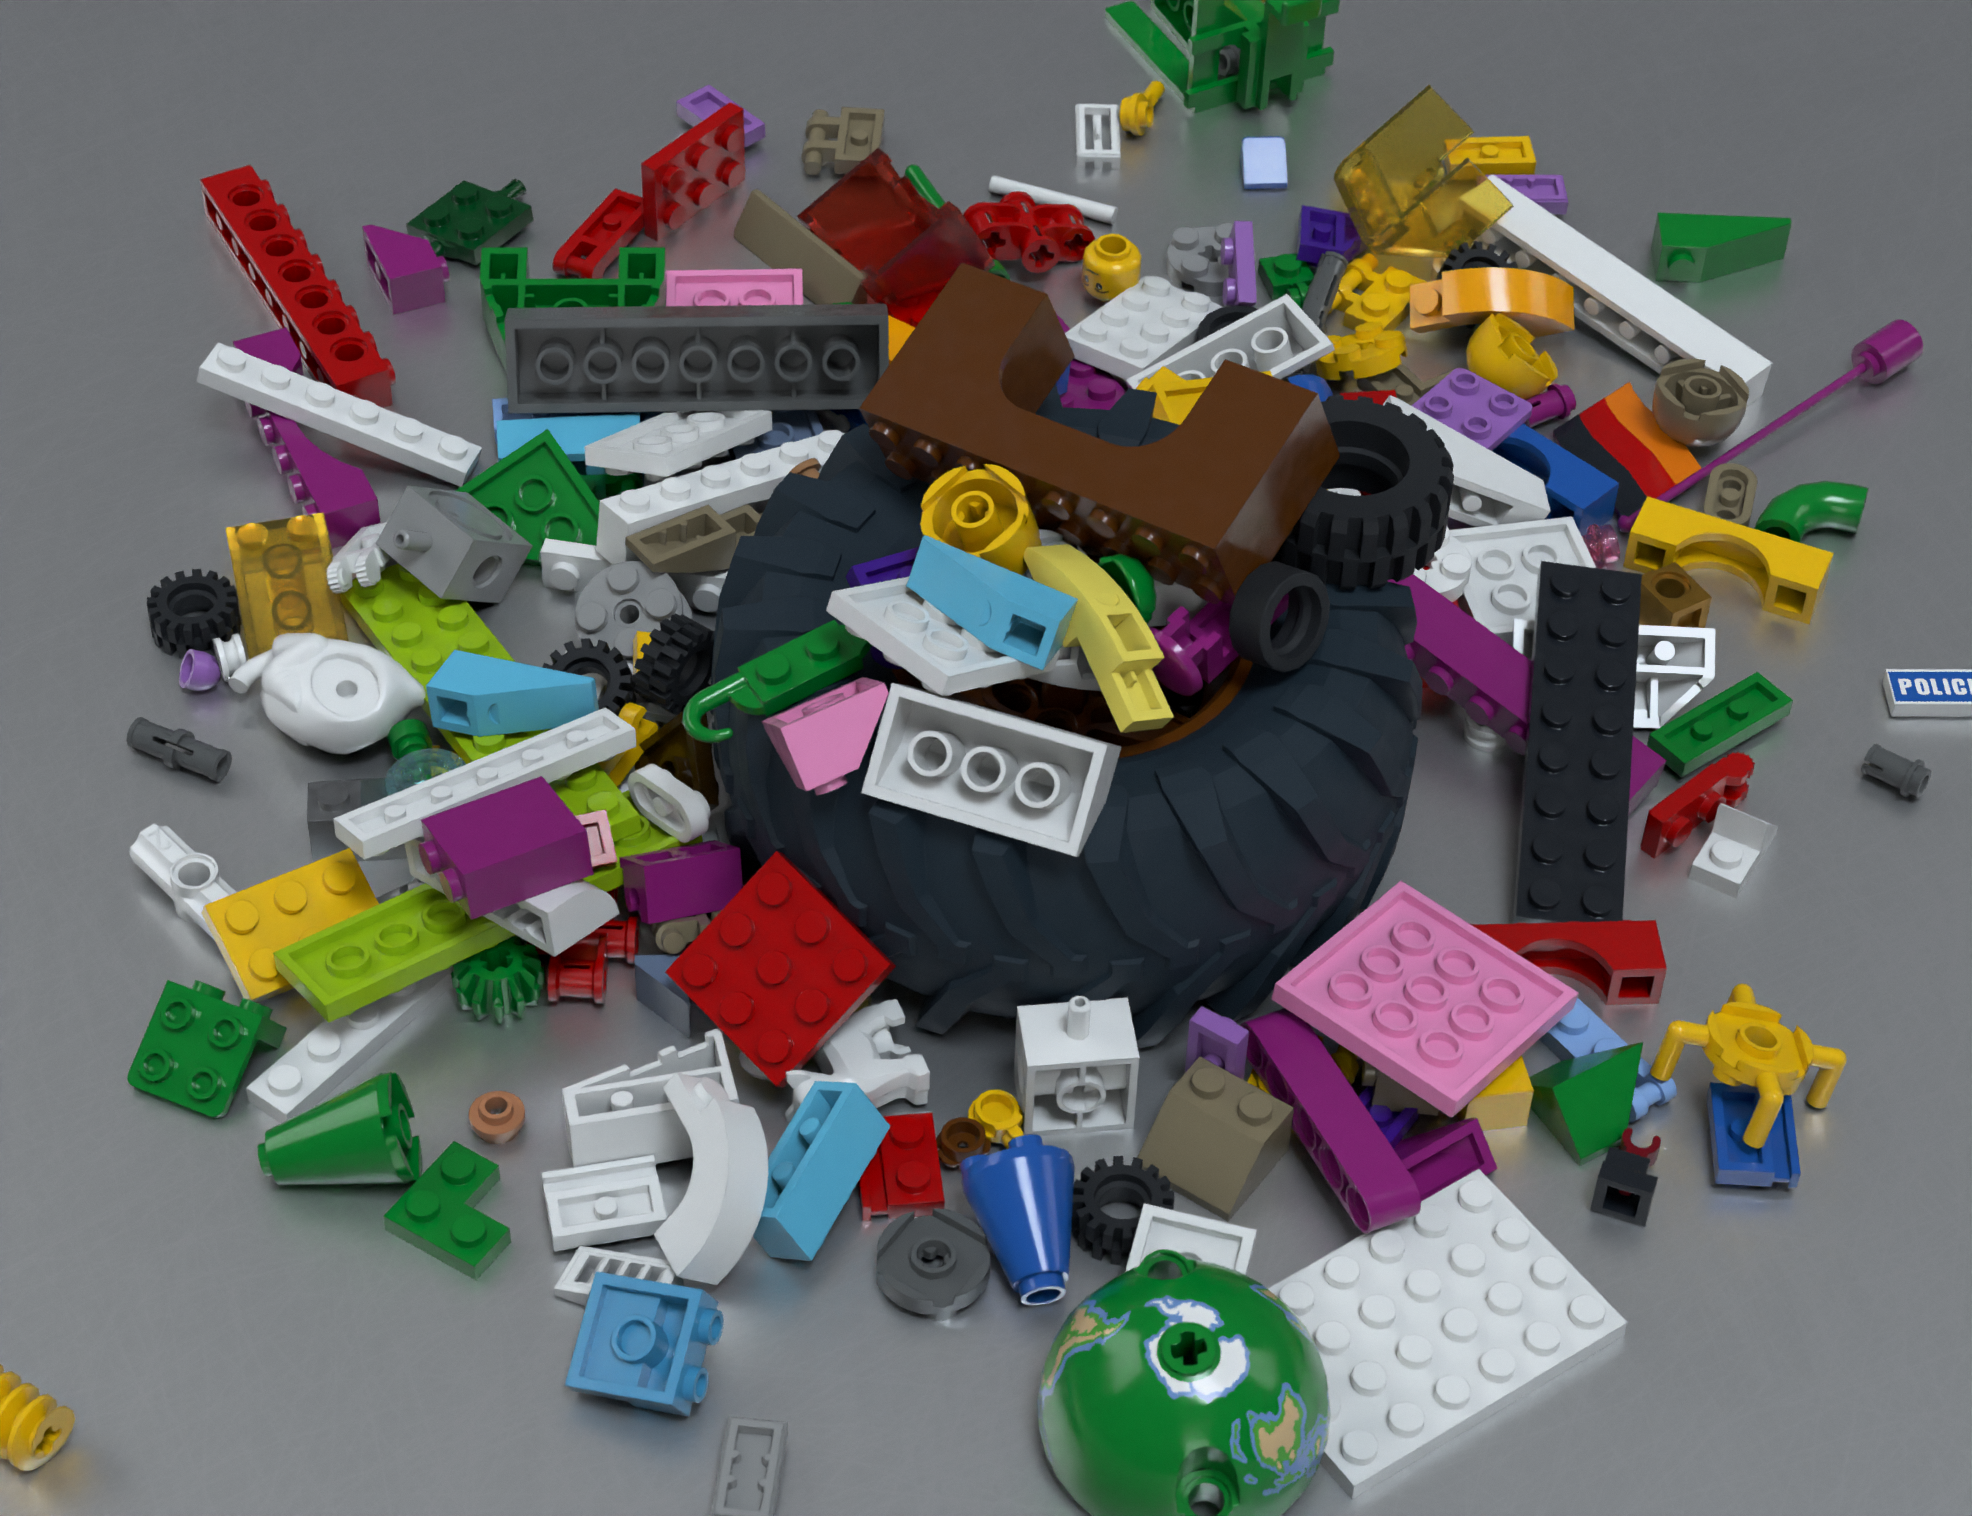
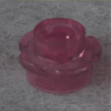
[1582,524,1620,569]

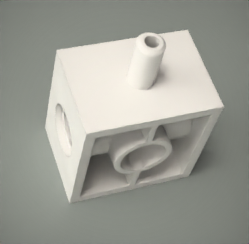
[1014,996,1140,1136]

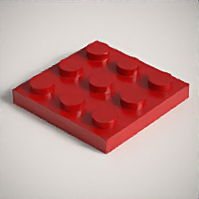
[665,851,896,1088]

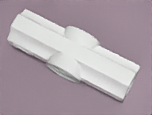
[130,823,237,939]

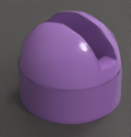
[179,649,221,691]

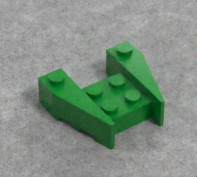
[480,247,666,375]

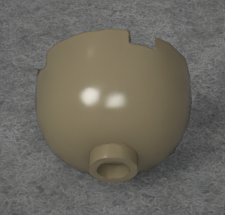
[1652,358,1749,447]

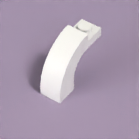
[654,1072,768,1285]

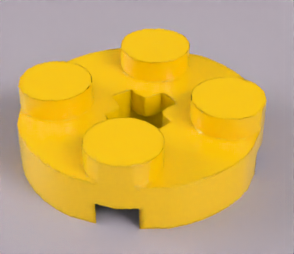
[1315,322,1408,380]

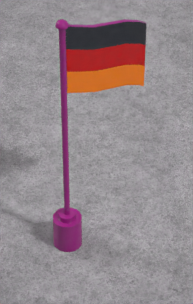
[1553,319,1923,533]

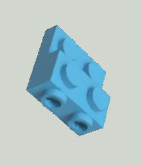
[565,1271,724,1417]

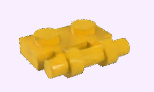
[1329,253,1427,331]

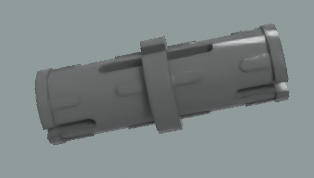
[126,717,232,782]

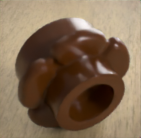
[936,1117,991,1169]

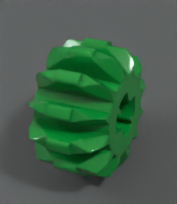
[451,935,545,1024]

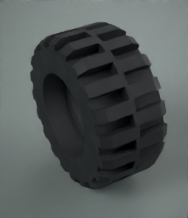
[1271,395,1454,590]

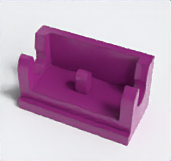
[620,840,743,924]

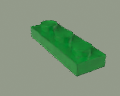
[1647,672,1793,778]

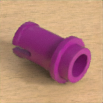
[1524,383,1576,428]

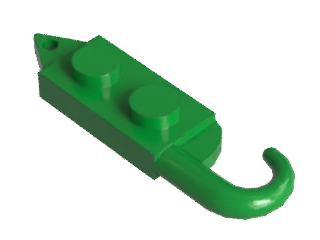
[683,619,873,743]

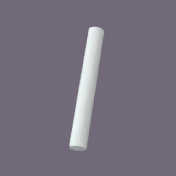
[989,175,1118,225]

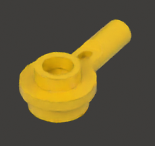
[1120,81,1165,136]
[968,1089,1023,1149]

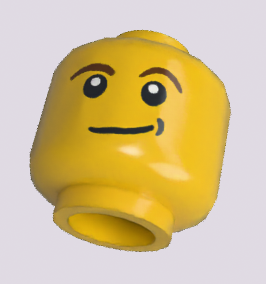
[1082,234,1142,303]

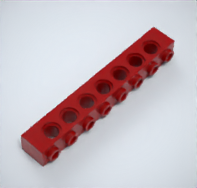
[200,165,396,408]

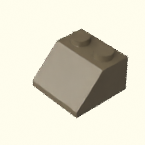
[1137,1057,1294,1222]

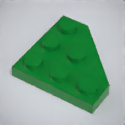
[455,429,600,566]

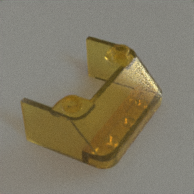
[1334,85,1514,259]

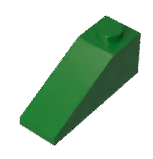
[1651,213,1792,283]

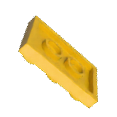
[201,848,379,1003]

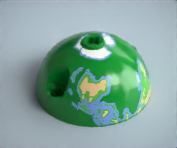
[1037,1249,1331,1516]

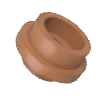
[469,1091,525,1144]

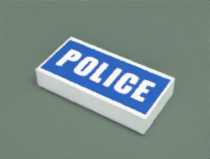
[1882,669,1972,717]

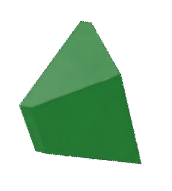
[1529,1042,1643,1166]

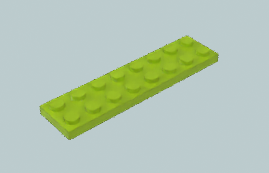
[273,790,703,1023]

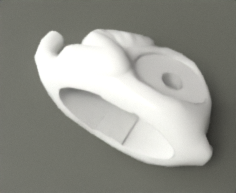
[228,633,426,755]

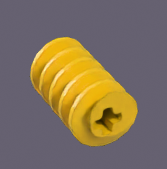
[0,1364,75,1471]

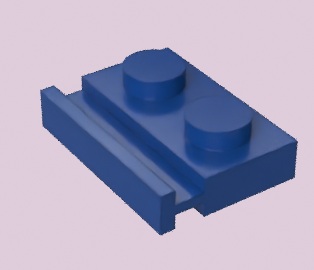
[1706,1082,1801,1188]

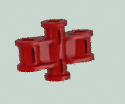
[961,191,1095,273]
[527,887,640,1004]

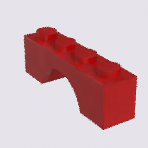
[1471,920,1667,1005]

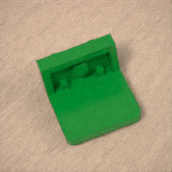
[127,980,287,1119]

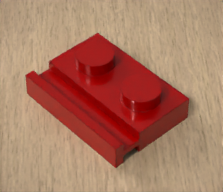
[858,1112,945,1221]

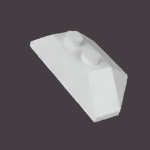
[1512,619,1715,730]

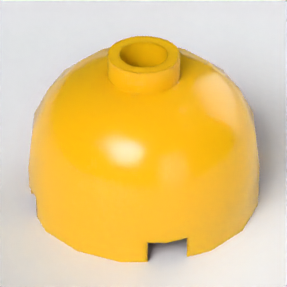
[1466,313,1558,400]

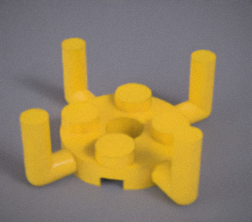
[1650,983,1847,1148]

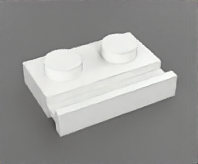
[541,1155,667,1251]

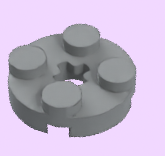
[1166,223,1256,296]

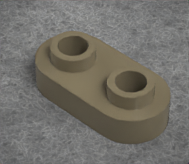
[1702,463,1758,527]

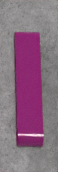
[1240,1008,1421,1234]

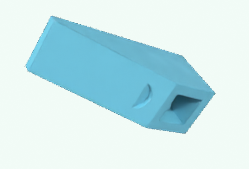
[907,535,1078,671]
[426,650,599,737]

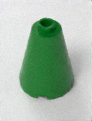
[258,1072,422,1185]

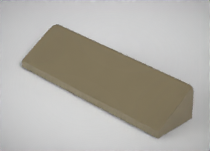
[734,189,867,305]

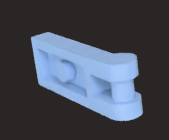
[1539,998,1677,1123]

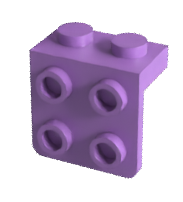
[1412,368,1533,451]

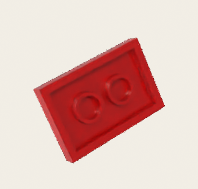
[641,102,746,242]

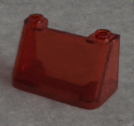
[797,148,995,305]

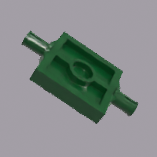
[406,179,534,265]

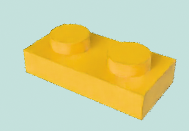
[1442,136,1536,179]

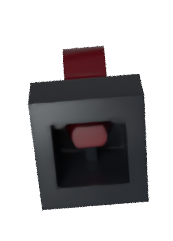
[1590,1128,1661,1227]

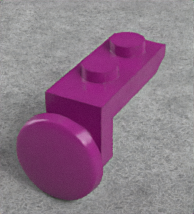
[1149,593,1289,696]

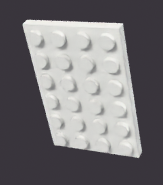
[1268,1169,1627,1499]

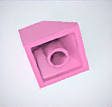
[762,677,889,795]

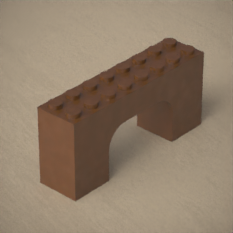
[859,263,1340,605]

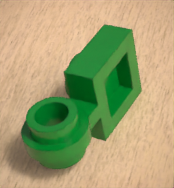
[1258,253,1314,309]

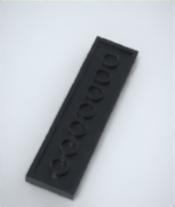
[1513,561,1642,924]

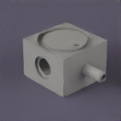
[376,485,533,603]

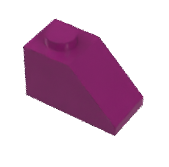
[362,224,450,315]

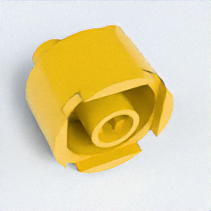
[920,464,1042,575]

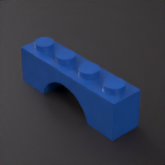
[1492,423,1619,540]

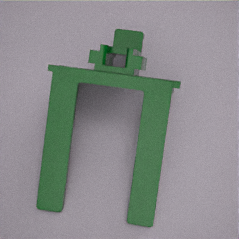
[1105,0,1340,114]

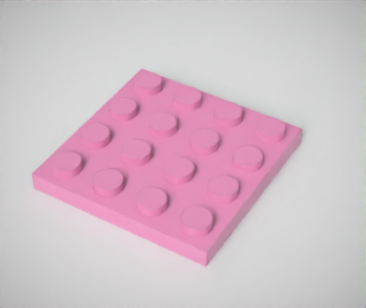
[1271,881,1578,1118]

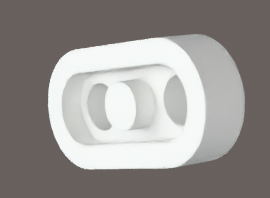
[628,764,711,843]

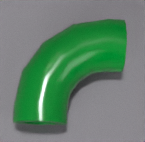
[1754,481,1869,543]

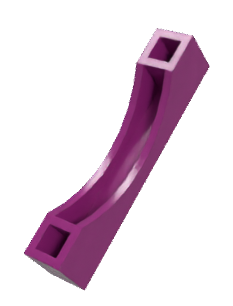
[233,328,380,551]

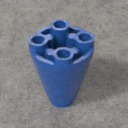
[960,1134,1075,1305]

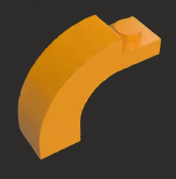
[1410,267,1574,338]

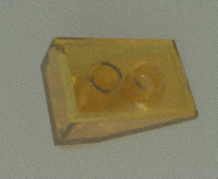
[225,513,349,659]

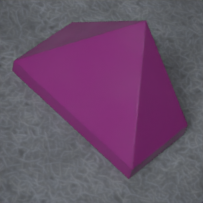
[1394,1118,1498,1201]

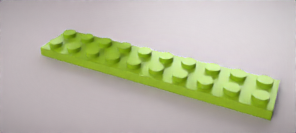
[339,563,642,842]

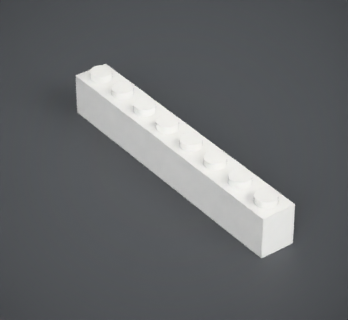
[1451,174,1772,407]

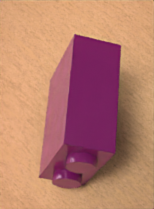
[418,776,593,920]

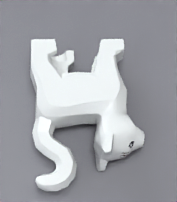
[739,999,930,1122]

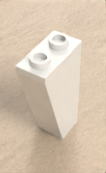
[1383,395,1550,527]

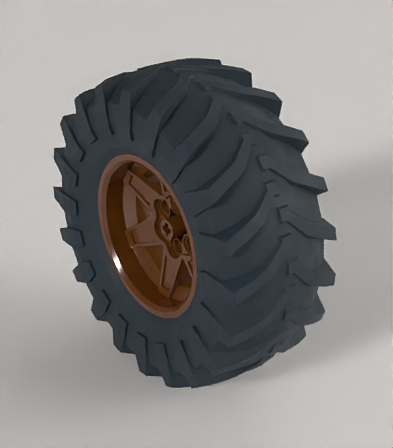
[710,384,1422,1048]

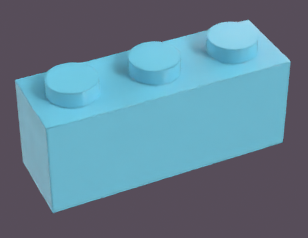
[496,413,644,482]
[753,1081,891,1261]

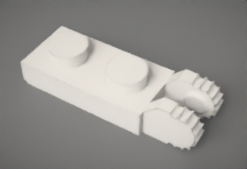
[326,521,392,594]

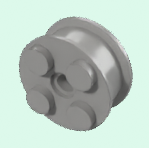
[575,561,693,664]

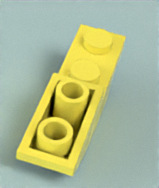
[1023,544,1174,733]

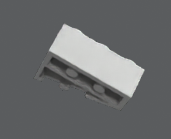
[562,1028,739,1167]

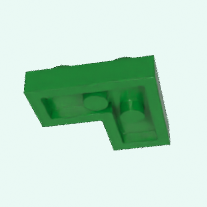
[383,1141,511,1281]

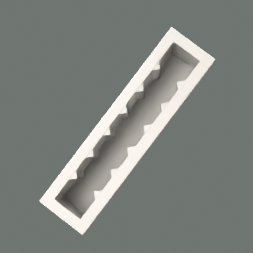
[404,837,619,957]

